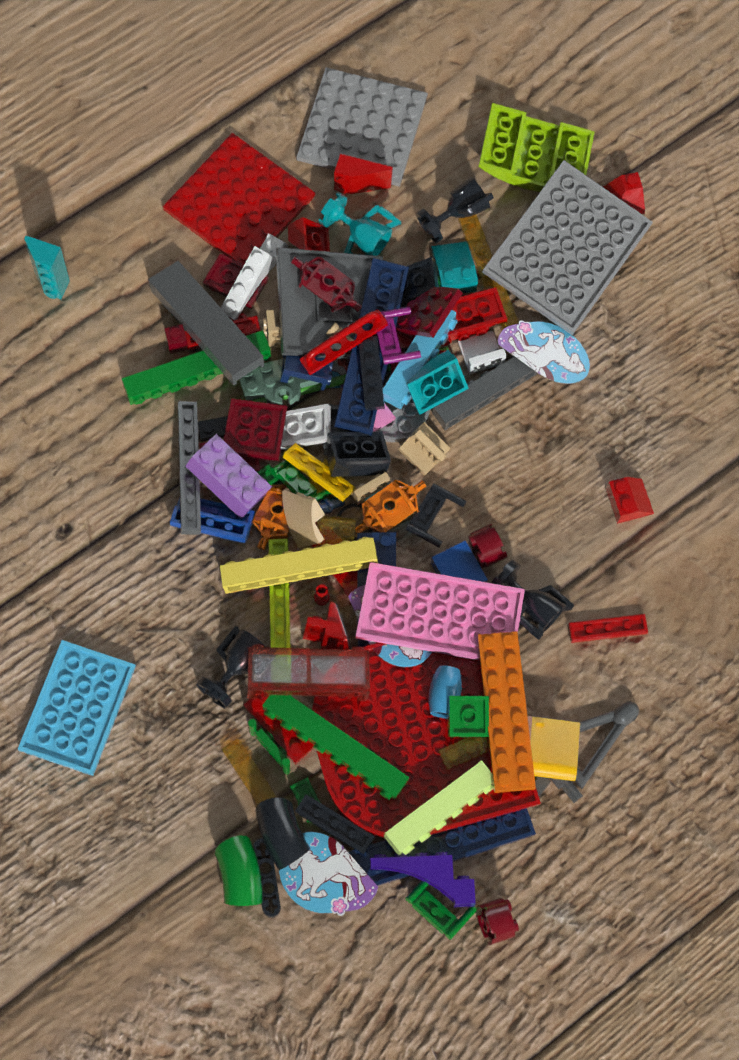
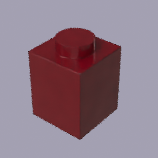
[164,324,188,354]

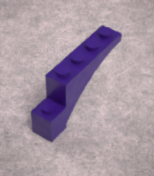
[370,852,476,907]

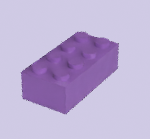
[186,434,272,519]

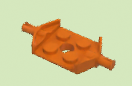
[354,480,427,533]
[252,484,292,550]

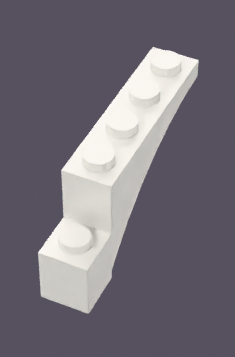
[221,233,289,320]

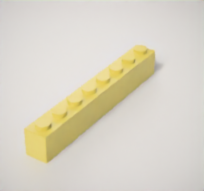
[220,537,378,594]

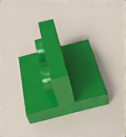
[448,696,489,738]

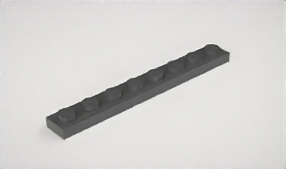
[178,401,201,535]

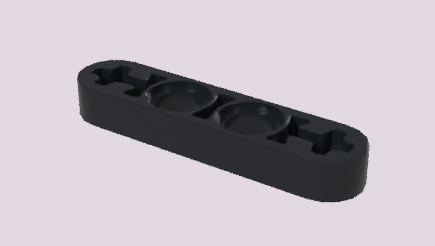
[253,838,281,918]

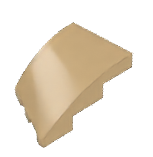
[282,488,325,548]

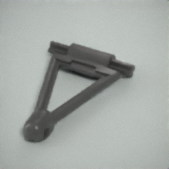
[550,701,639,803]

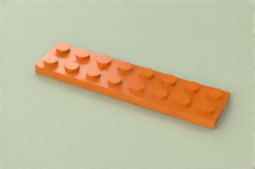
[477,631,536,793]

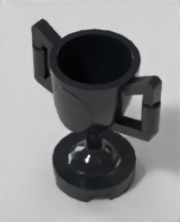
[416,177,494,244]
[491,560,574,640]
[196,626,280,709]

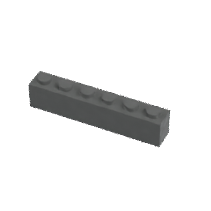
[432,355,537,430]

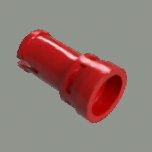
[314,584,330,606]

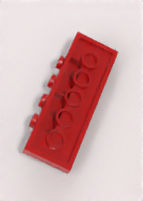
[396,287,507,352]

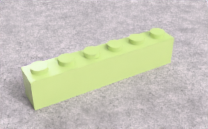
[384,761,494,856]

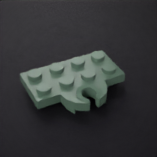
[239,359,319,405]

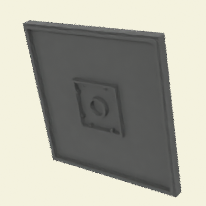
[276,247,383,360]

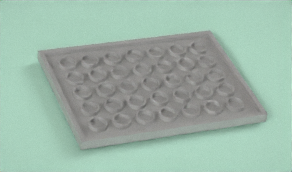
[482,160,653,335]

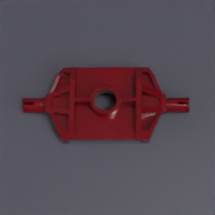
[291,256,362,312]

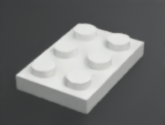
[281,404,331,450]

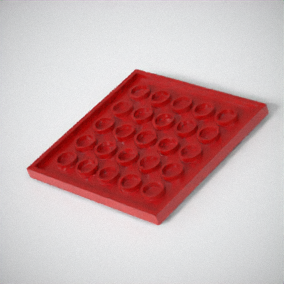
[163,133,316,265]

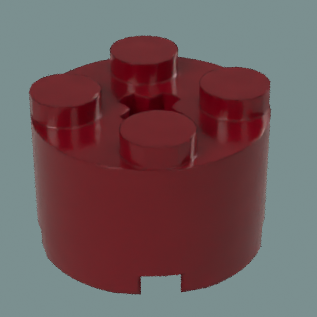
[468,523,508,568]
[476,898,519,945]

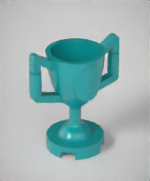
[318,192,402,256]

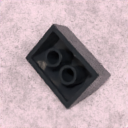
[327,431,391,477]

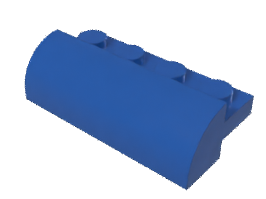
[170,497,255,544]

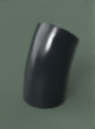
[255,798,311,870]

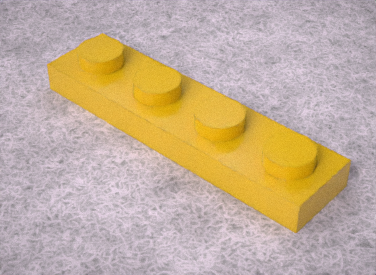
[283,443,355,502]

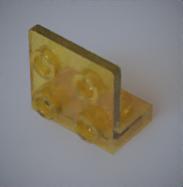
[315,516,356,548]

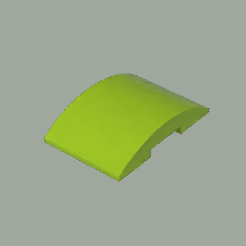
[478,103,595,192]

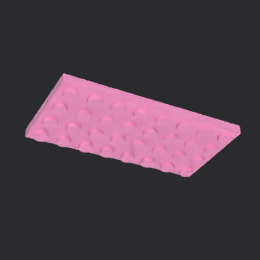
[356,562,525,660]

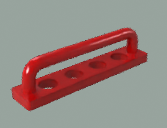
[300,310,388,375]

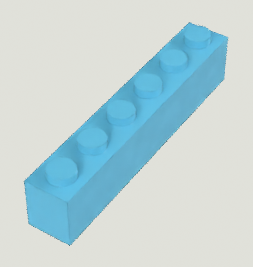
[383,310,457,409]

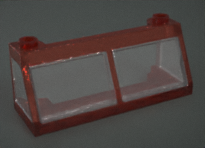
[247,644,370,701]

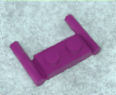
[377,307,421,364]

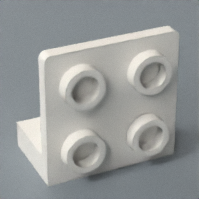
[458,331,506,374]

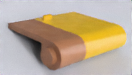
[528,716,580,781]

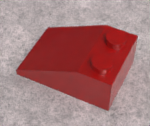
[334,154,393,194]

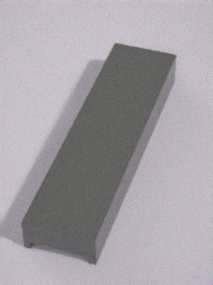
[148,261,264,385]

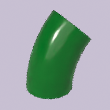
[215,835,262,906]

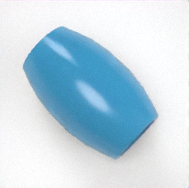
[428,666,462,718]

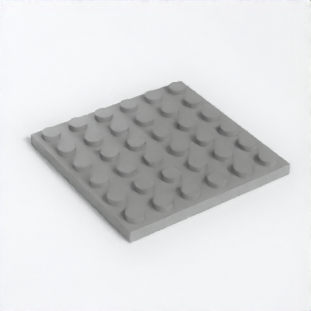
[297,67,428,187]

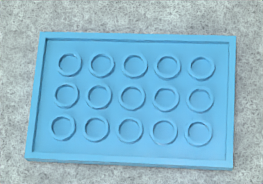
[18,640,136,776]

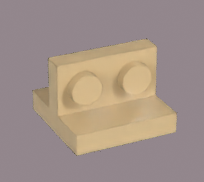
[398,422,451,476]

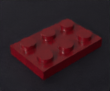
[202,253,269,309]

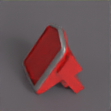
[303,601,351,653]

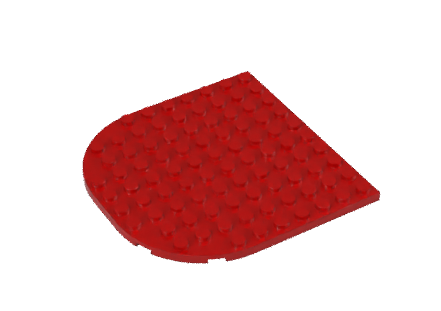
[312,643,541,838]

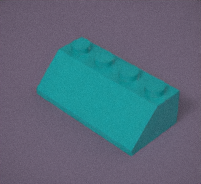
[24,236,70,300]

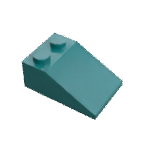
[431,241,478,293]
[406,350,469,415]

